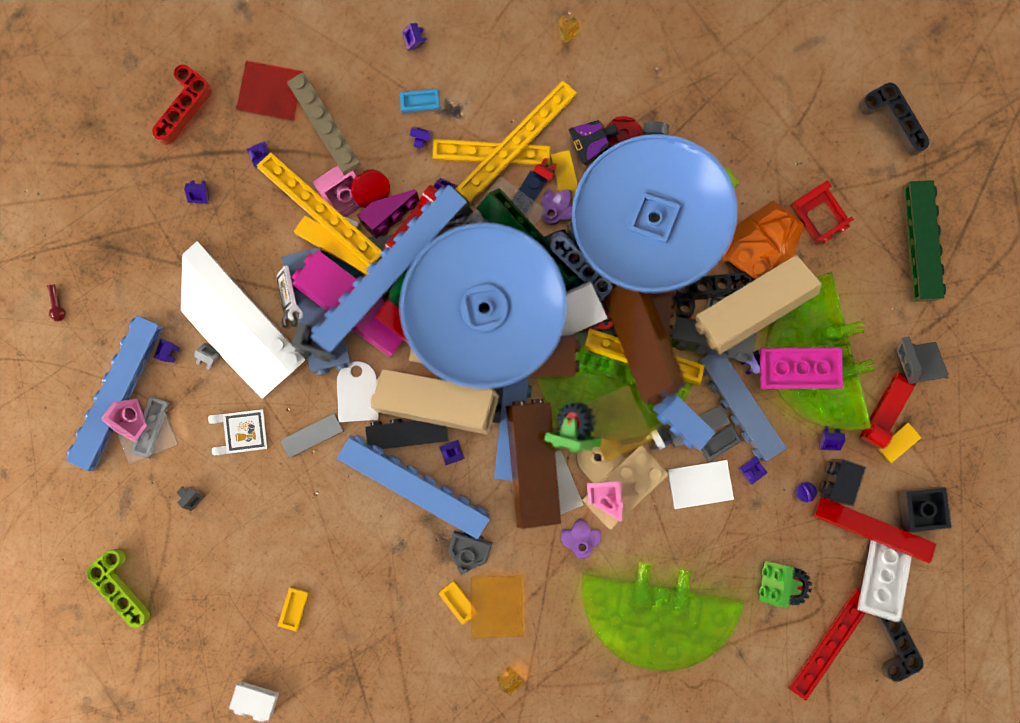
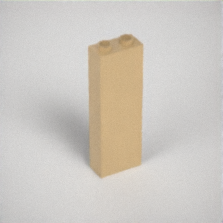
[695,255,822,355]
[371,369,499,435]

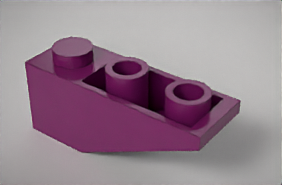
[357,189,420,239]

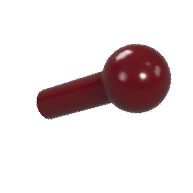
[47,284,65,322]

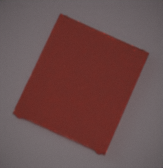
[236,61,303,121]

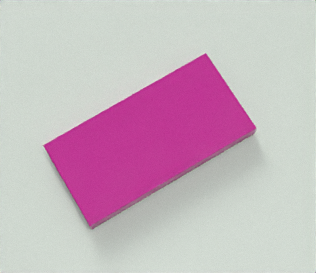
[760,348,843,389]

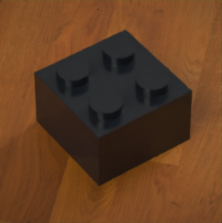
[819,459,866,506]
[898,487,952,532]

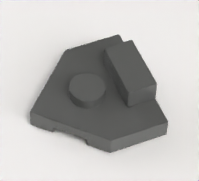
[448,530,493,575]

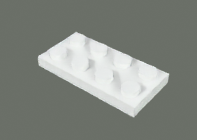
[858,540,912,622]

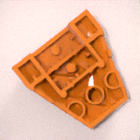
[721,200,805,280]

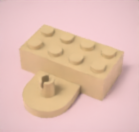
[576,438,669,530]

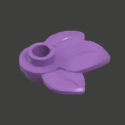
[541,189,572,225]
[561,518,601,559]

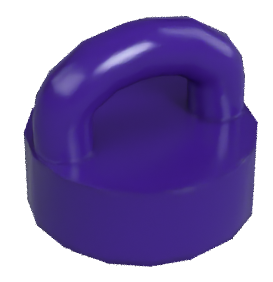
[796,482,817,502]

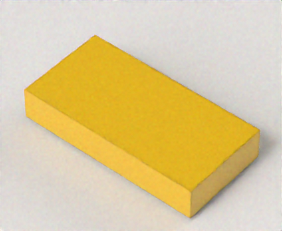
[878,422,921,463]
[438,580,479,625]
[278,586,310,632]

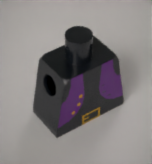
[568,120,619,166]

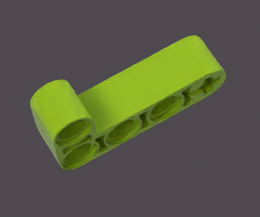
[86,549,150,628]

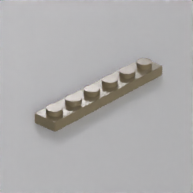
[287,72,361,176]

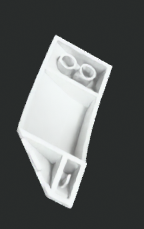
[181,241,306,398]

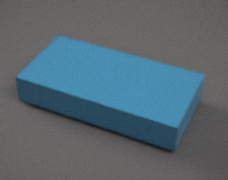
[399,89,440,113]

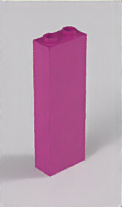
[292,250,403,357]

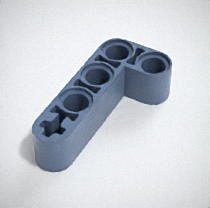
[550,231,612,301]

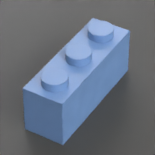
[653,395,716,451]

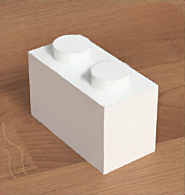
[229,681,279,722]

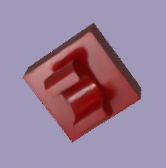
[533,158,557,182]

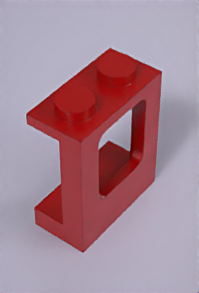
[790,180,854,244]

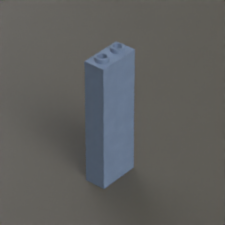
[281,247,352,376]

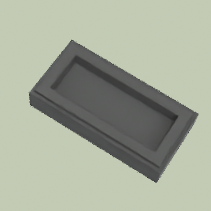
[700,424,742,462]

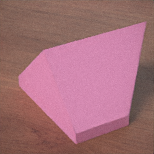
[101,398,147,442]
[587,481,623,522]

